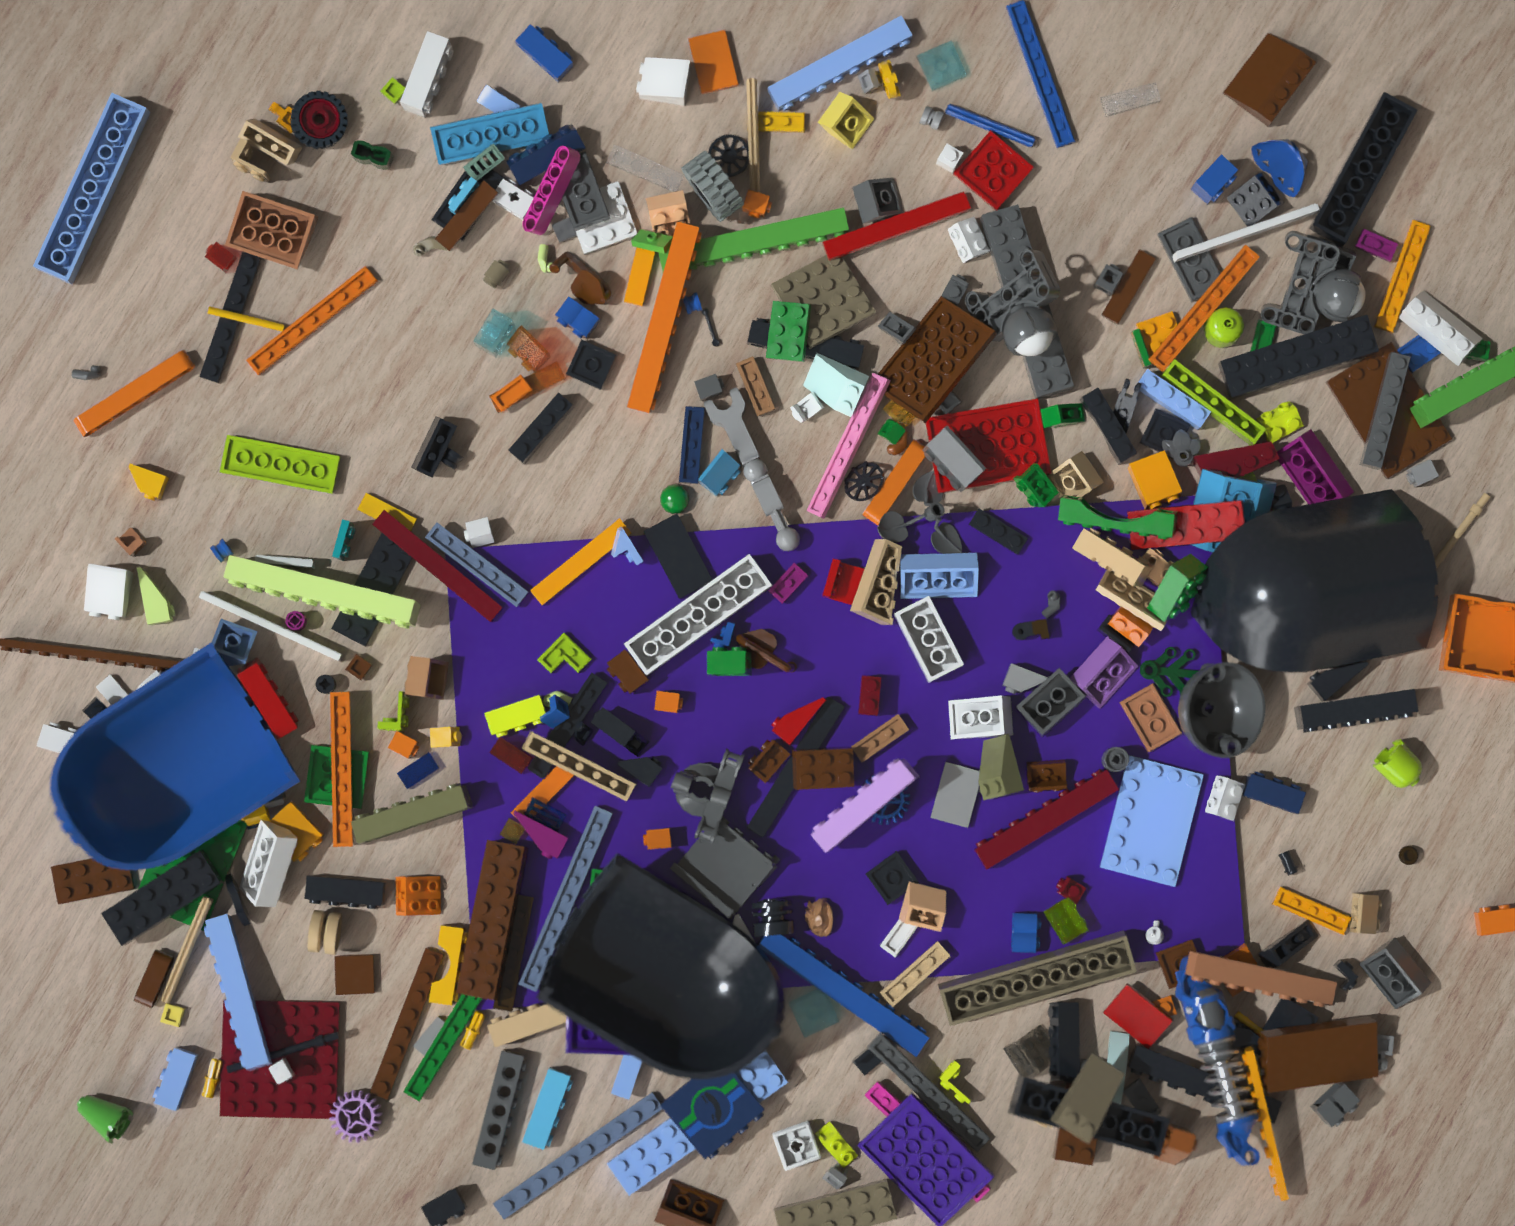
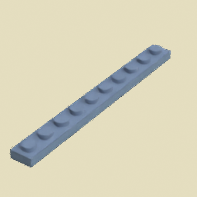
[519,806,613,992]
[493,1092,662,1220]

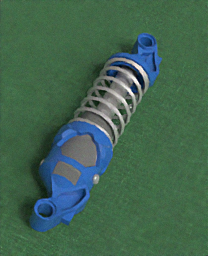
[1175,955,1260,1166]

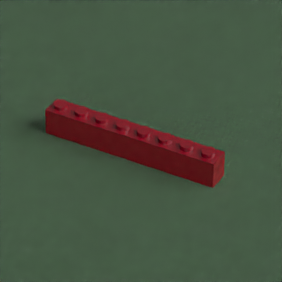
[974,769,1119,869]

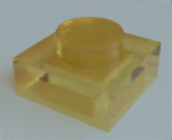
[500,818,525,844]

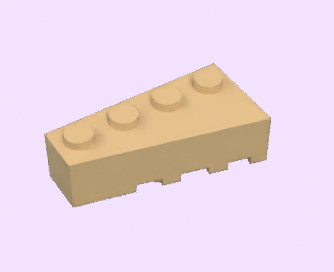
[1072,528,1153,588]
[850,539,902,625]

